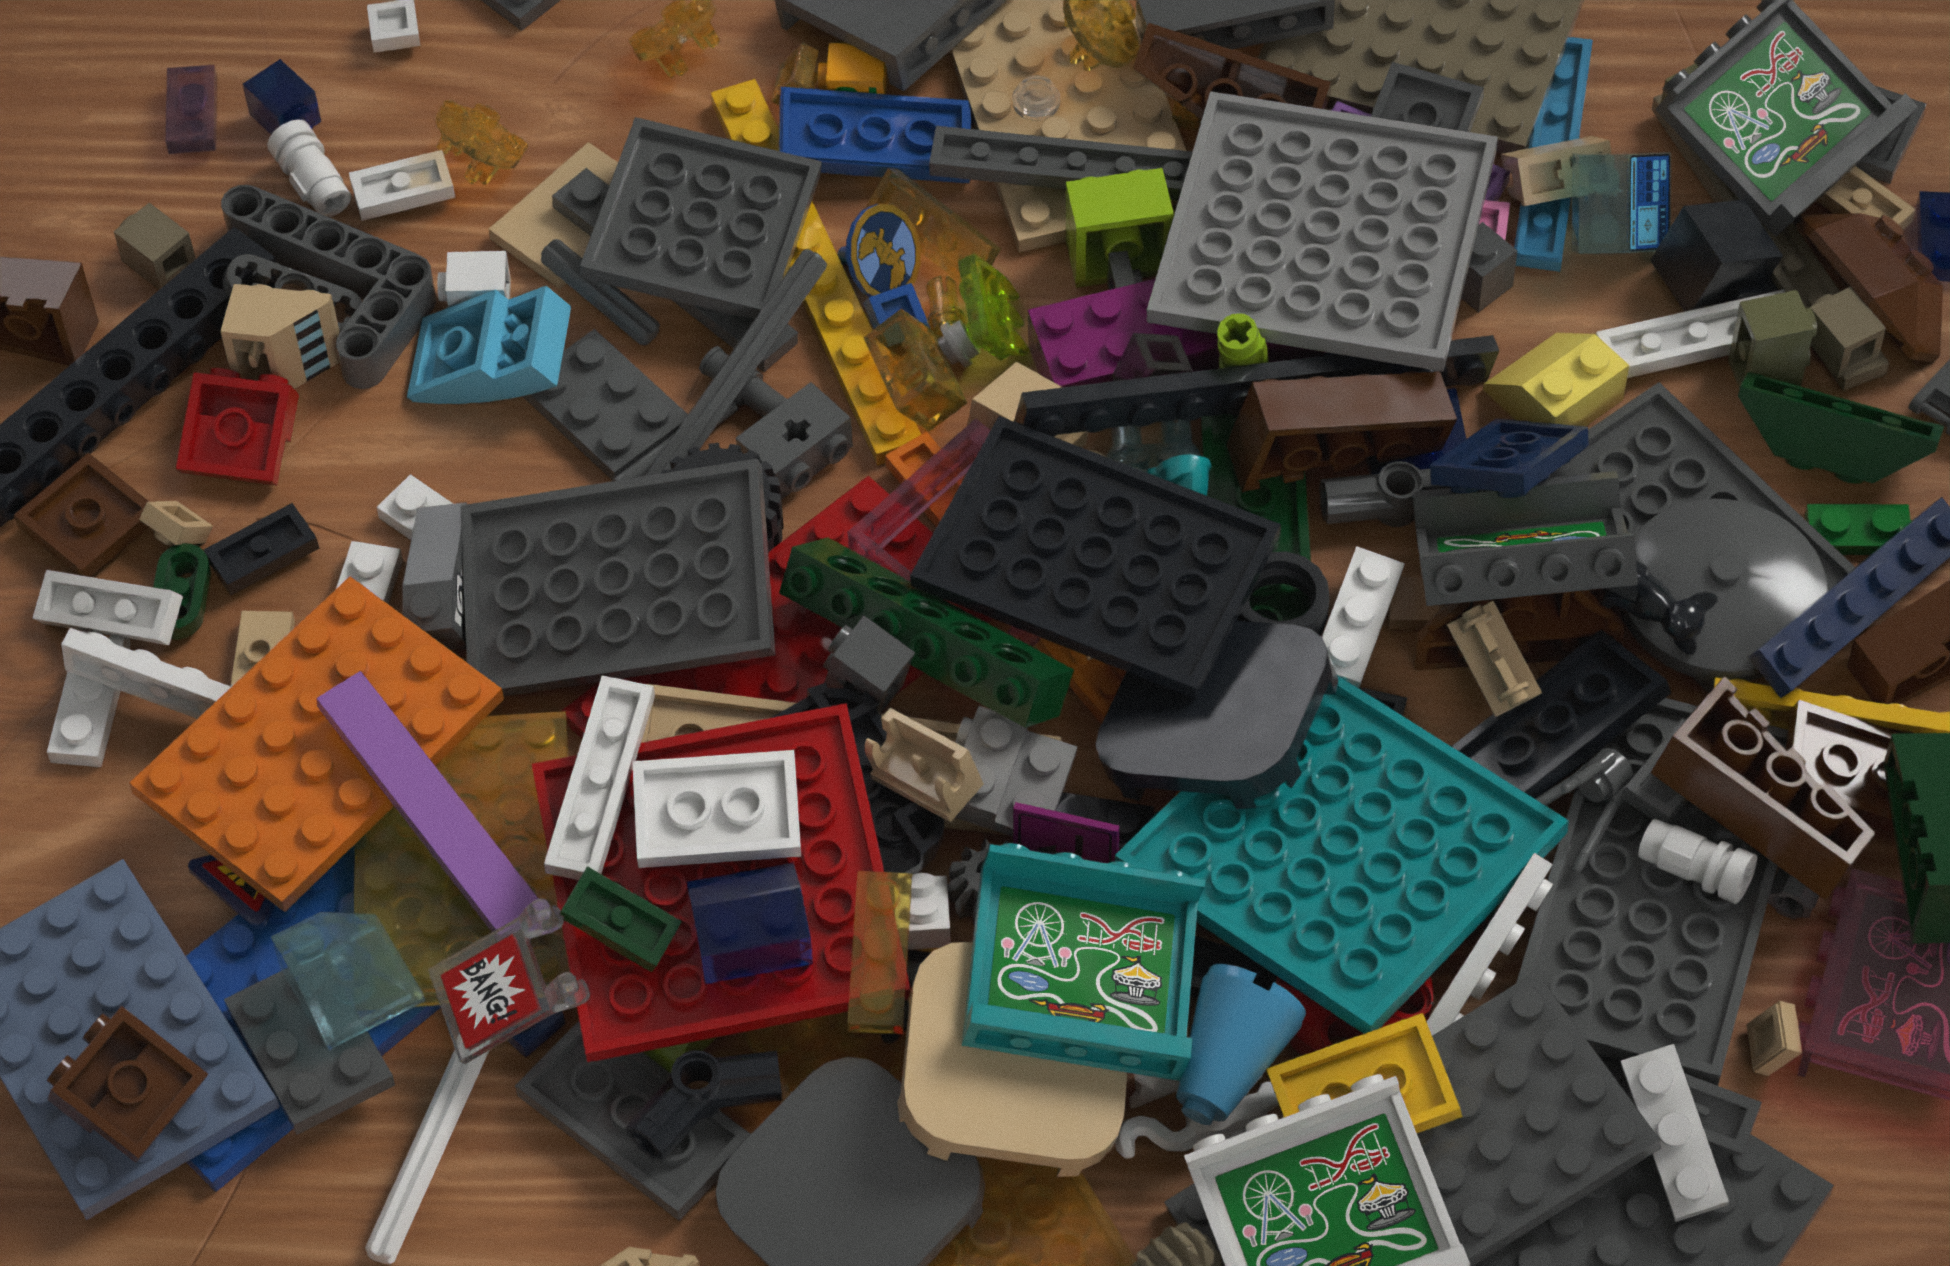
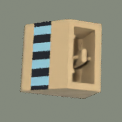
[220,284,340,389]

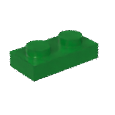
[1805,504,1911,555]

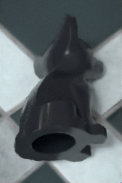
[1601,560,1718,655]

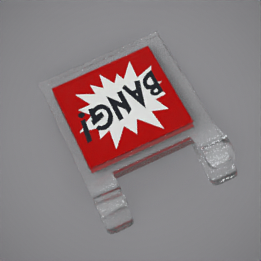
[428,899,590,1064]

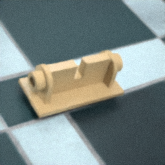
[1447,601,1542,717]

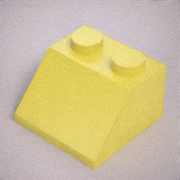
[1483,333,1629,426]

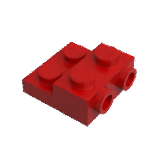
[176,368,299,486]

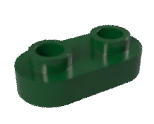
[153,543,211,640]

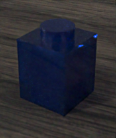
[242,59,322,135]

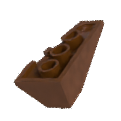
[1133,22,1331,120]

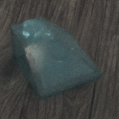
[271,912,426,1051]

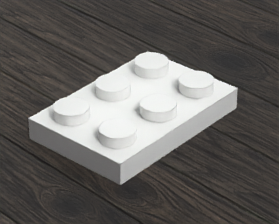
[632,750,801,868]

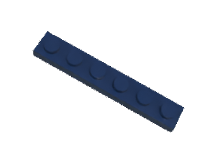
[1748,497,1950,698]

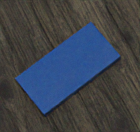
[778,87,971,184]

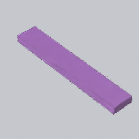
[316,671,546,941]

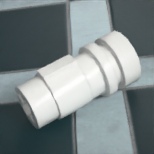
[267,120,351,217]
[1638,819,1757,904]

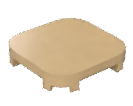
[897,942,1127,1177]

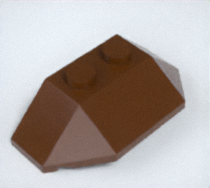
[1793,213,1943,363]
[1413,590,1625,670]

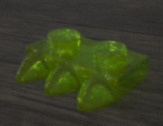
[958,253,1030,361]

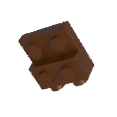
[47,1006,208,1163]

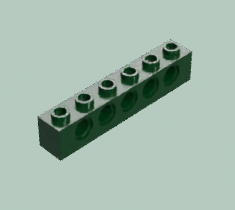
[779,537,1074,728]

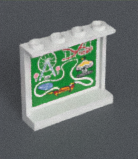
[1184,1074,1471,1266]

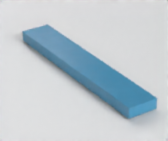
[1514,37,1593,272]

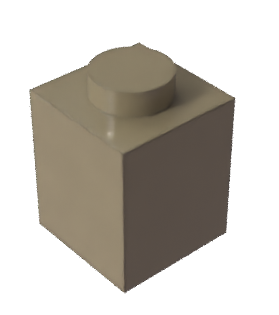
[113,203,196,290]
[1810,287,1886,378]

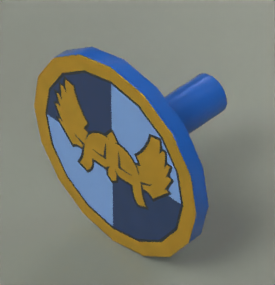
[837,204,921,297]

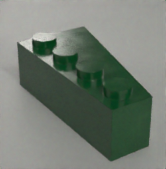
[1883,733,1950,944]

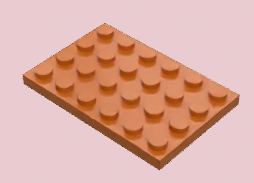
[129,576,504,912]

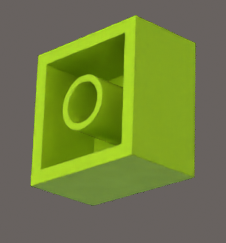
[1066,168,1174,288]

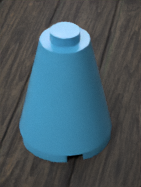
[1176,964,1306,1125]

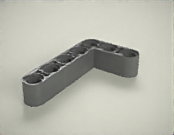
[221,185,437,389]

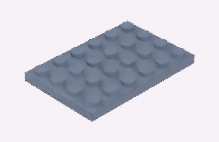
[0,859,280,1220]

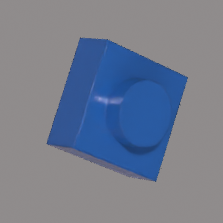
[863,283,930,348]

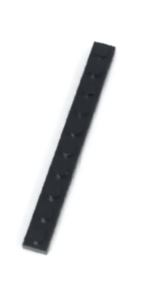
[1014,335,1500,437]

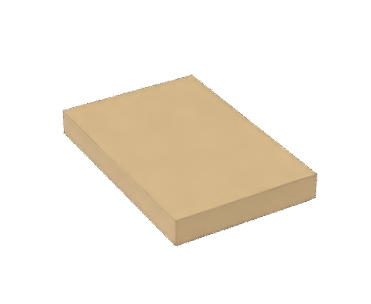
[489,142,618,289]

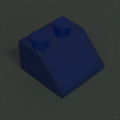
[686,862,813,984]

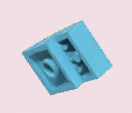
[407,286,571,404]

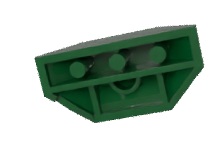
[1738,371,1944,484]

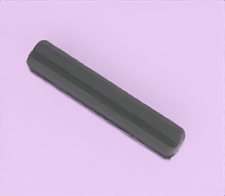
[541,239,660,346]

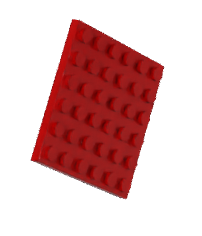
[531,703,911,1063]

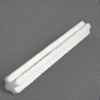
[365,1037,494,1265]

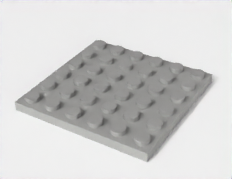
[1147,91,1498,372]

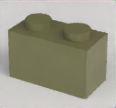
[1728,290,1817,389]

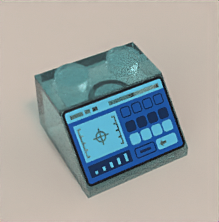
[1572,152,1671,254]

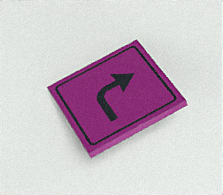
[1013,802,1119,864]

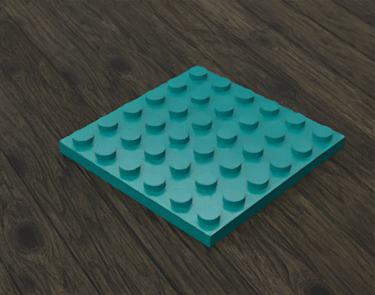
[1115,675,1569,1034]

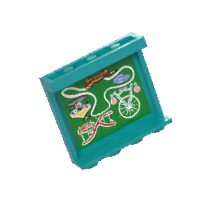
[961,843,1206,1081]

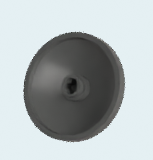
[1620,499,1827,681]

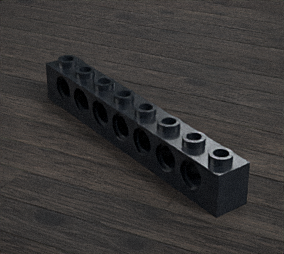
[0,227,277,527]

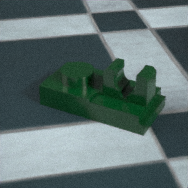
[559,866,682,972]

